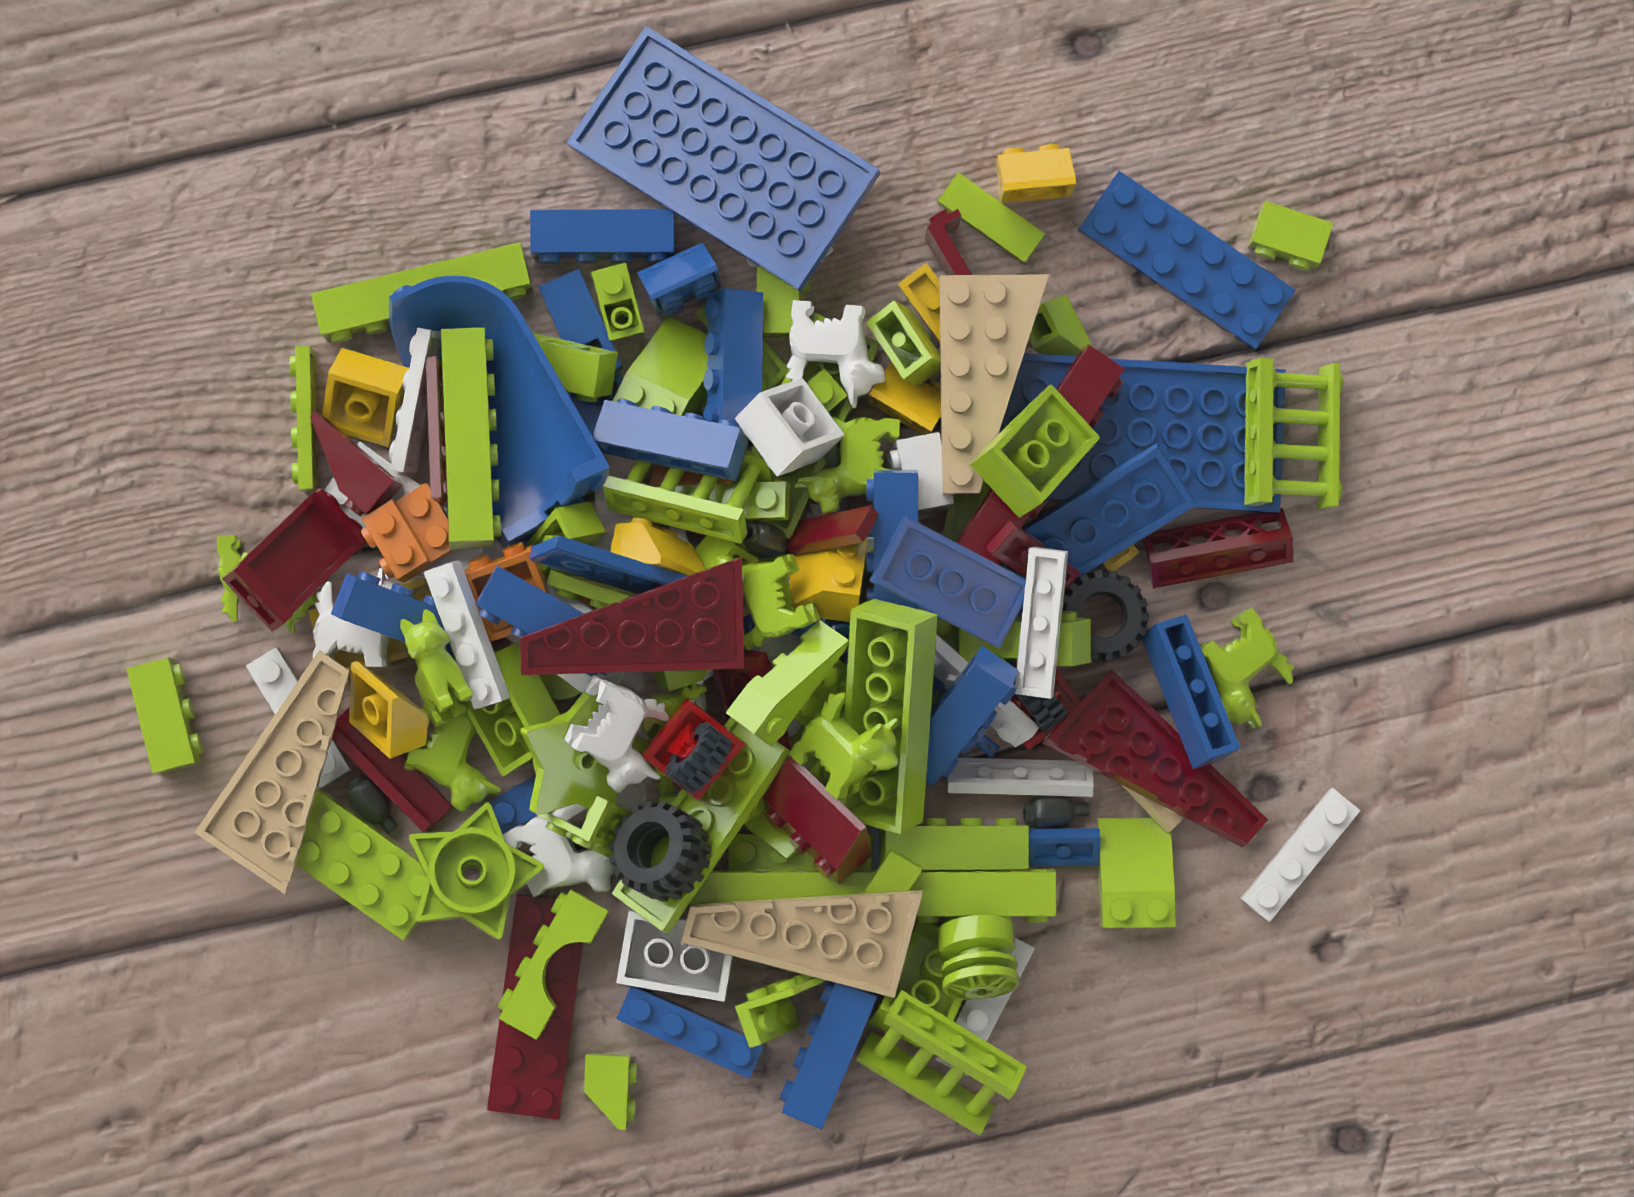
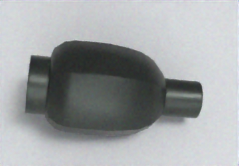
[743,521,792,558]
[344,773,399,834]
[1022,795,1090,829]

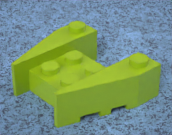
[726,620,849,787]

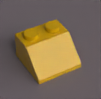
[996,144,1076,203]
[322,348,409,448]
[868,362,941,435]
[610,518,706,576]
[788,539,868,622]
[349,661,429,759]

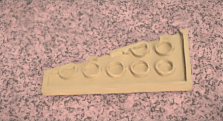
[939,274,1049,495]
[194,650,351,894]
[681,890,923,998]

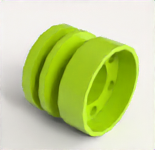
[937,915,1020,1000]

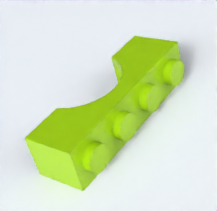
[497,889,610,1040]

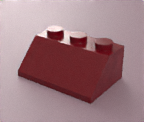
[763,756,872,885]

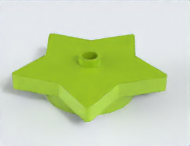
[521,689,649,815]
[409,802,544,941]

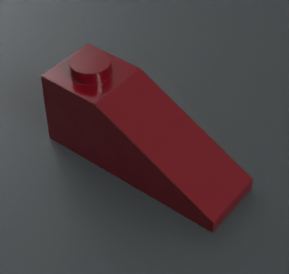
[310,411,403,517]

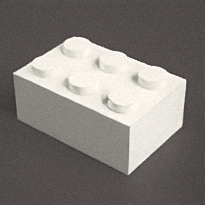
[616,910,733,1002]

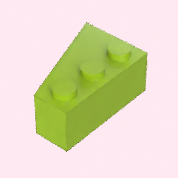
[959,611,1091,666]

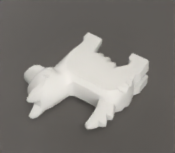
[786,300,886,408]
[313,568,414,668]
[564,675,670,793]
[503,804,616,897]

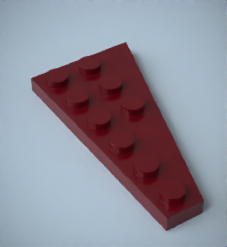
[520,557,744,675]
[1043,669,1268,847]

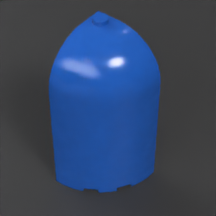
[389,276,610,549]

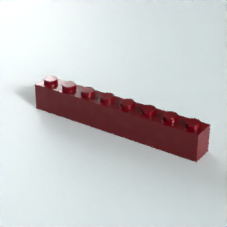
[956,344,1125,567]

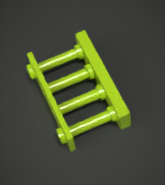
[1244,358,1344,510]
[603,450,775,544]
[856,990,1027,1136]

